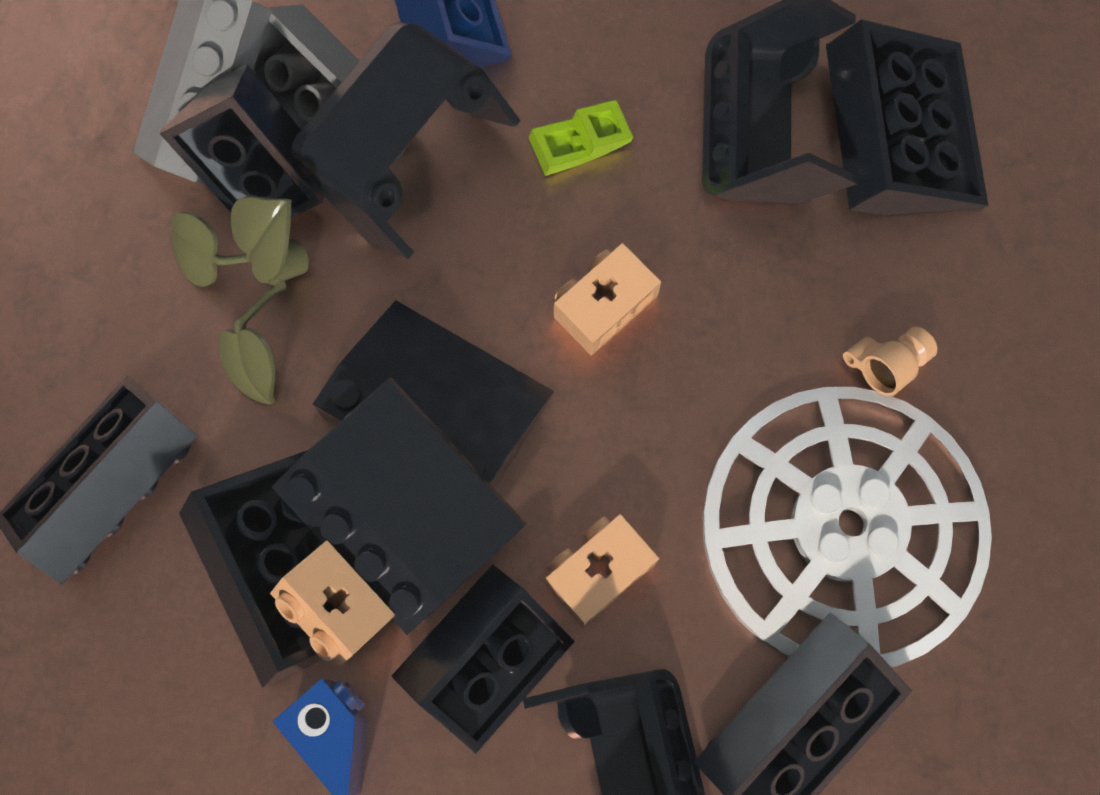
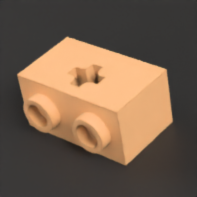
[554,243,661,356]
[545,514,660,627]
[270,540,395,668]

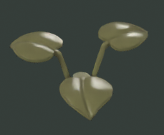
[169,196,309,404]

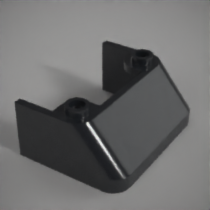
[702,0,857,204]
[292,22,521,259]
[523,669,705,795]

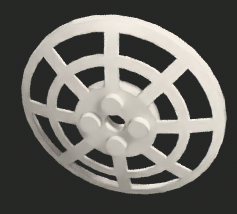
[702,387,992,667]

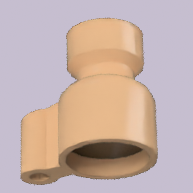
[843,326,938,396]

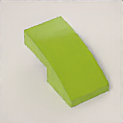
[528,100,634,176]

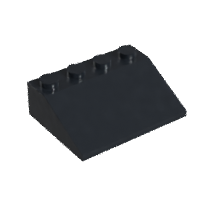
[826,19,989,215]
[313,300,554,489]
[272,377,527,635]
[179,450,394,688]

